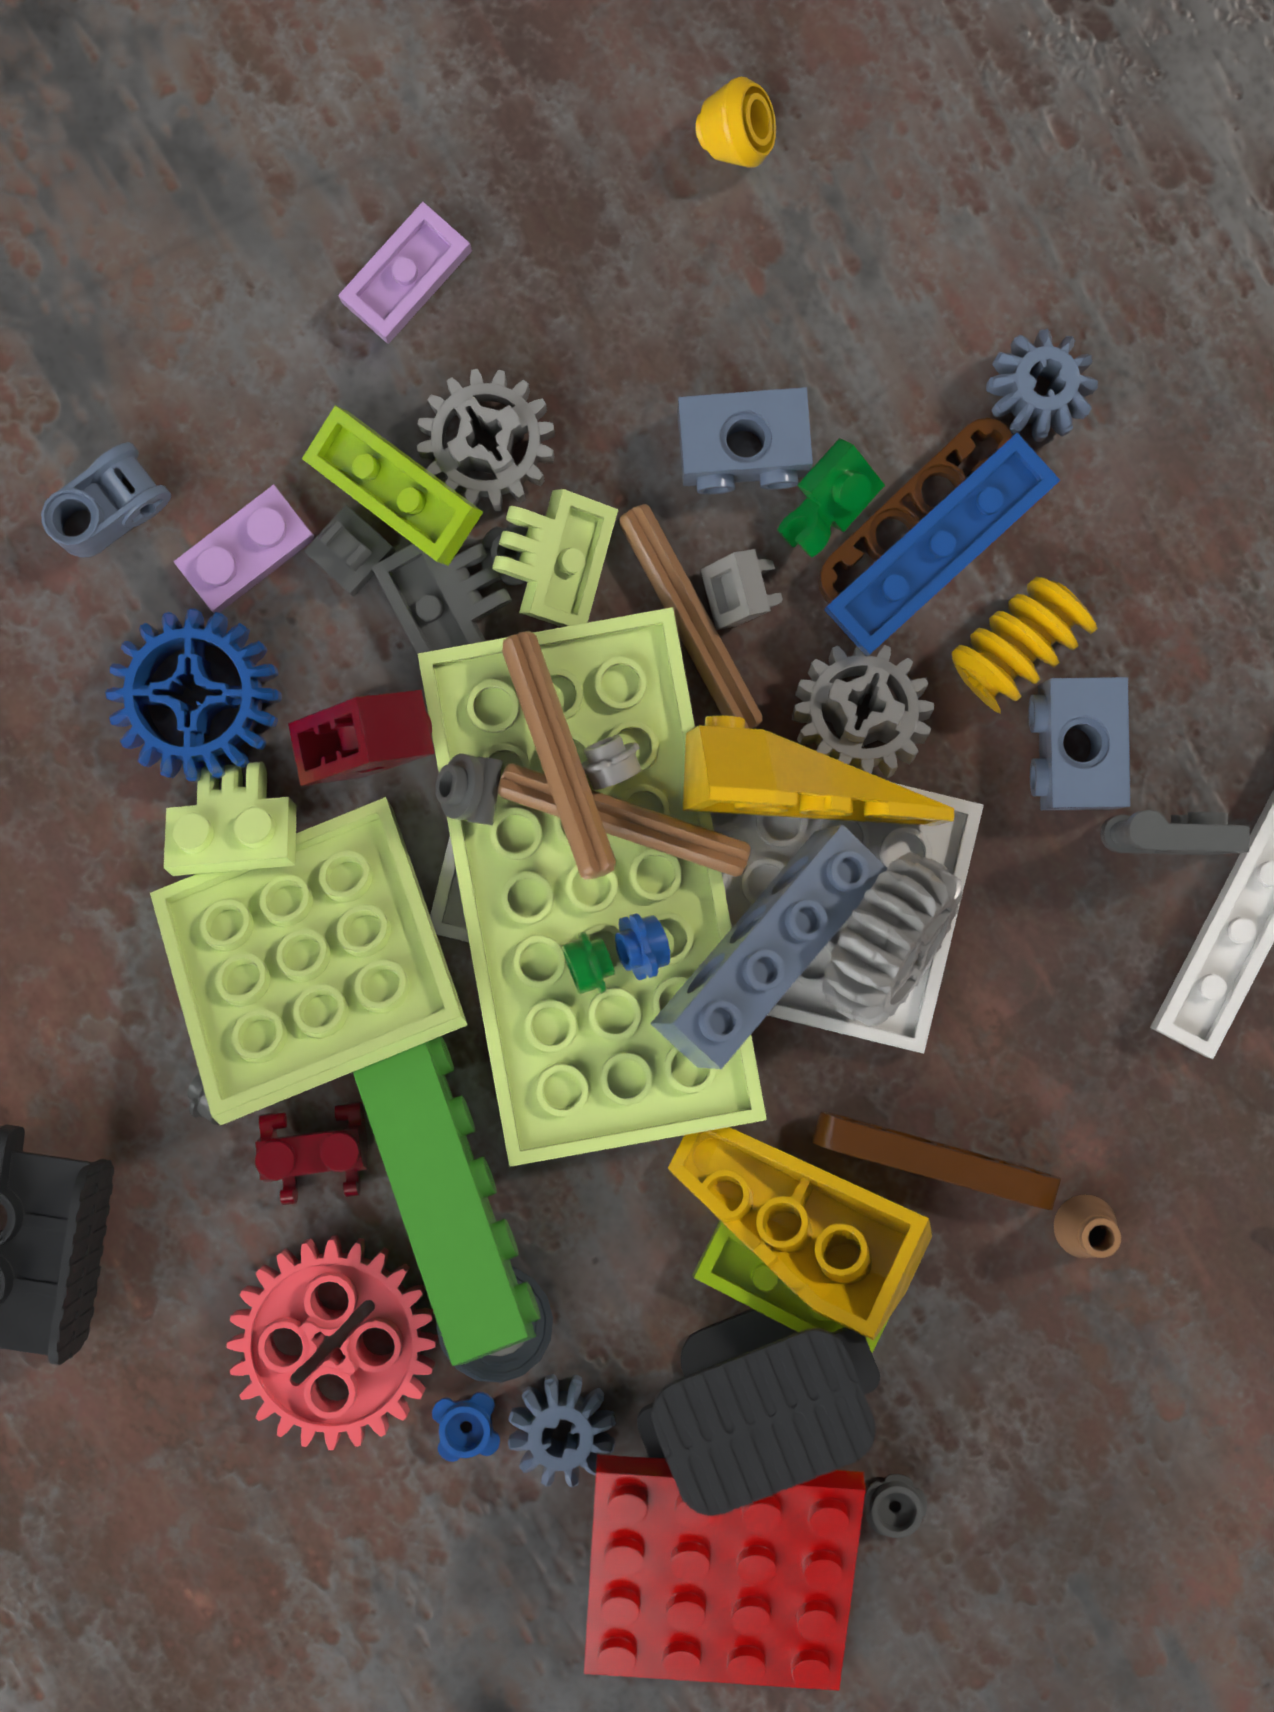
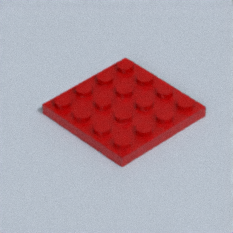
[584,1454,865,1691]

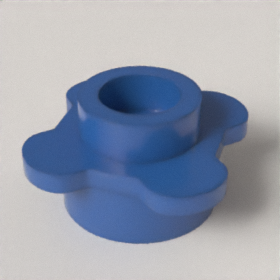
[615,913,670,980]
[432,1392,501,1462]

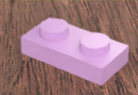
[338,202,472,344]
[173,484,315,613]

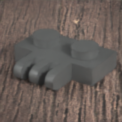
[371,544,512,655]

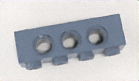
[650,824,888,1069]

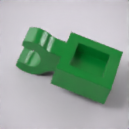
[777,438,885,558]

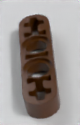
[818,418,1013,604]
[812,1111,1061,1210]

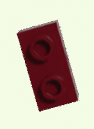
[288,690,435,786]

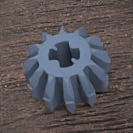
[986,329,1098,442]
[508,1374,616,1488]

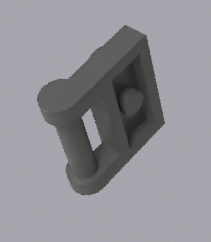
[1100,810,1250,855]

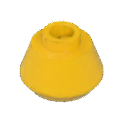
[696,76,776,168]

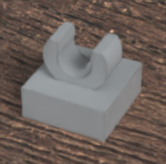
[700,549,783,630]

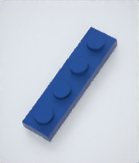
[824,433,1060,657]

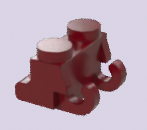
[255,1102,368,1205]

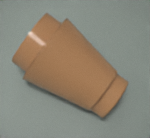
[1054,1195,1121,1258]

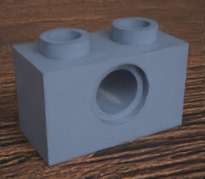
[677,387,813,494]
[1029,677,1130,810]

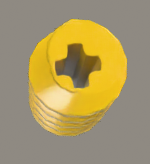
[951,577,1098,714]

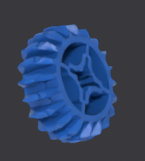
[105,609,282,782]

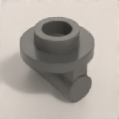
[435,753,503,826]

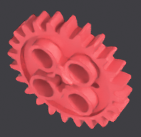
[227,1235,438,1450]

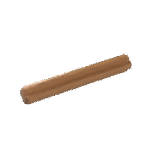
[620,504,762,729]
[502,631,616,880]
[498,763,751,877]

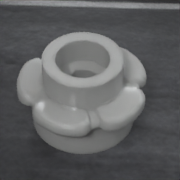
[581,735,641,790]

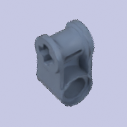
[41,442,171,557]

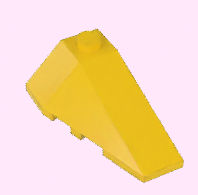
[683,716,954,826]
[668,1127,932,1341]

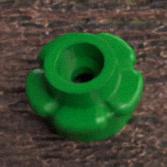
[562,932,615,995]

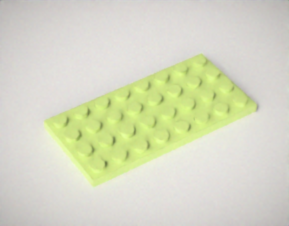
[418,607,767,1167]

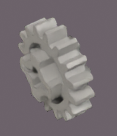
[417,369,555,511]
[792,645,934,778]

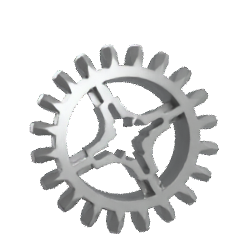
[822,852,962,1027]

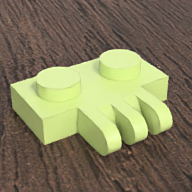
[492,489,618,627]
[164,762,297,876]

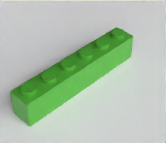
[353,1036,541,1366]

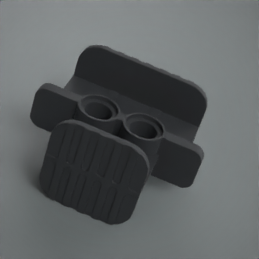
[0,1125,114,1365]
[637,1309,880,1516]

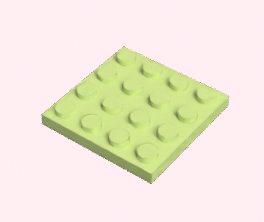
[150,797,468,1125]

